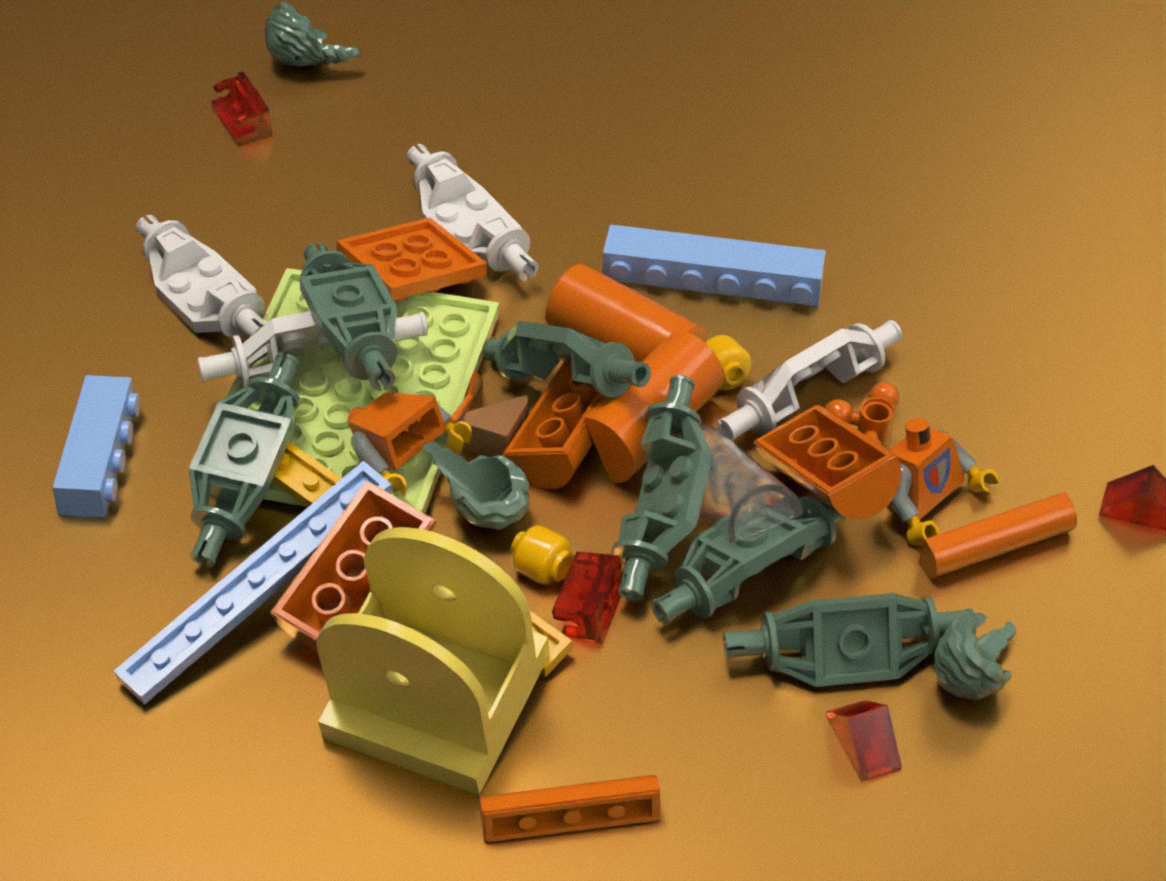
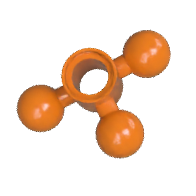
[824,382,900,447]

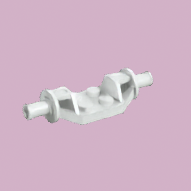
[406,144,539,281]
[136,215,266,338]
[197,311,428,388]
[717,320,903,442]

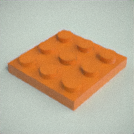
[336,217,487,301]

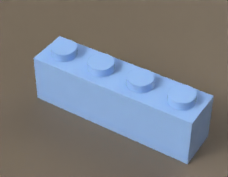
[52,375,140,518]

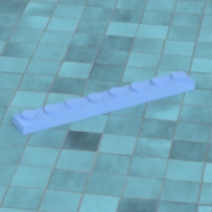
[114,461,393,705]

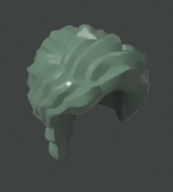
[264,1,361,67]
[423,442,529,530]
[934,613,1016,700]

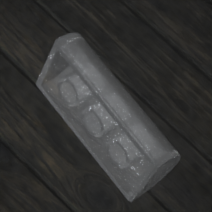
[676,425,803,543]

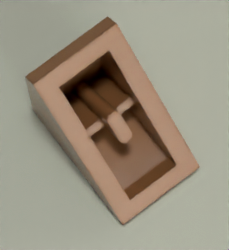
[458,395,529,457]

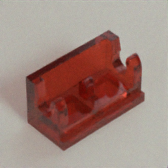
[211,71,272,147]
[552,551,623,644]

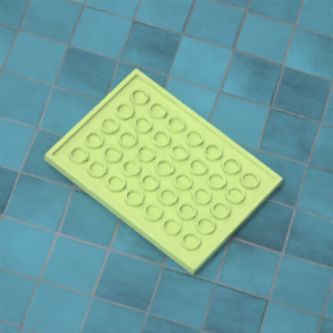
[227,268,499,514]

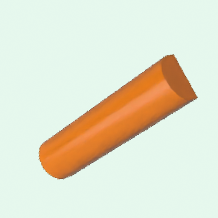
[918,492,1077,579]
[479,775,660,843]

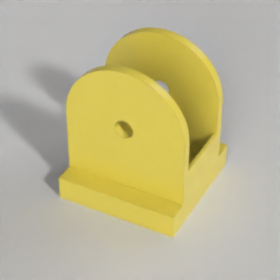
[316,527,550,796]

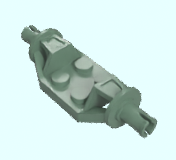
[300,242,397,391]
[483,321,651,397]
[189,353,300,567]
[611,375,713,601]
[651,495,846,625]
[723,593,977,687]

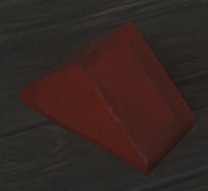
[1099,465,1166,531]
[826,700,902,782]

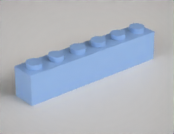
[602,224,826,306]

